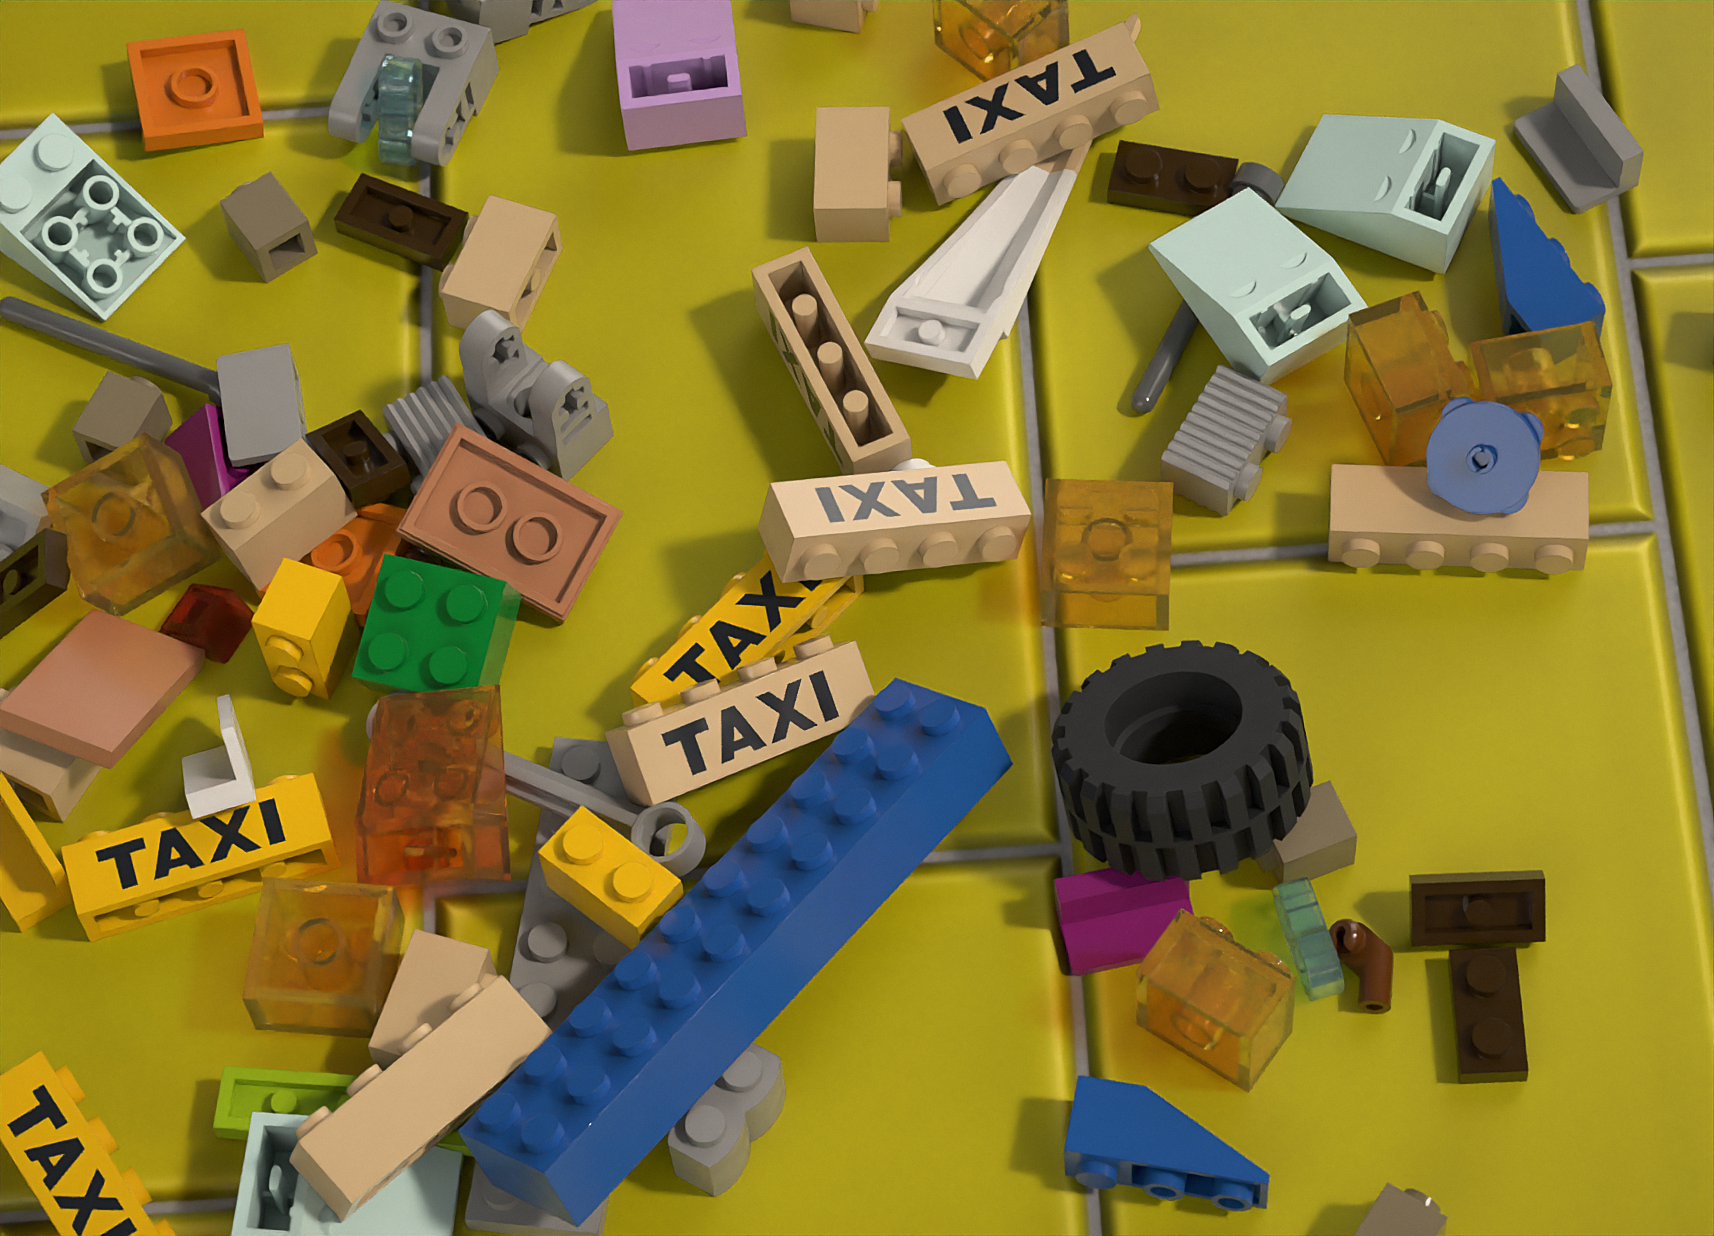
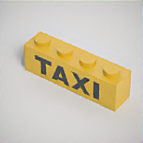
[630,548,865,710]
[60,772,342,942]
[0,1051,176,1236]

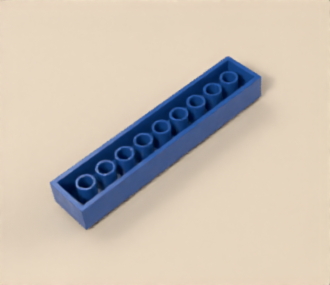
[458,678,1013,1228]

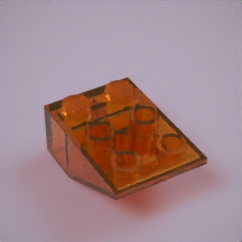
[354,685,511,891]

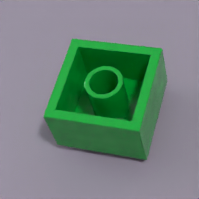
[351,553,522,718]

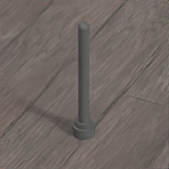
[1131,162,1284,414]
[0,296,222,407]

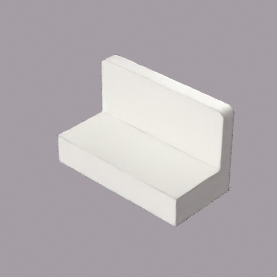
[182,694,256,819]

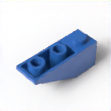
[1488,177,1606,377]
[1064,1075,1270,1212]

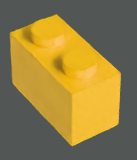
[251,557,361,700]
[538,805,685,951]

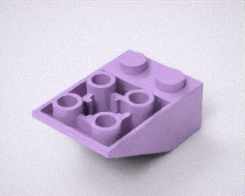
[612,0,747,151]

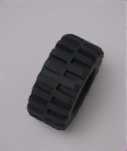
[1051,640,1314,882]

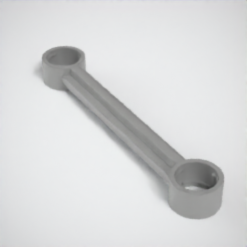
[366,692,706,877]

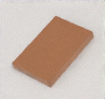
[395,422,623,624]
[0,608,205,770]

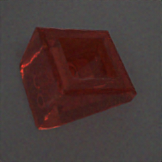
[159,583,255,664]

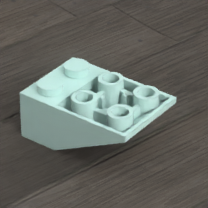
[0,113,186,323]
[1274,114,1496,275]
[1148,187,1369,386]
[231,1112,464,1236]

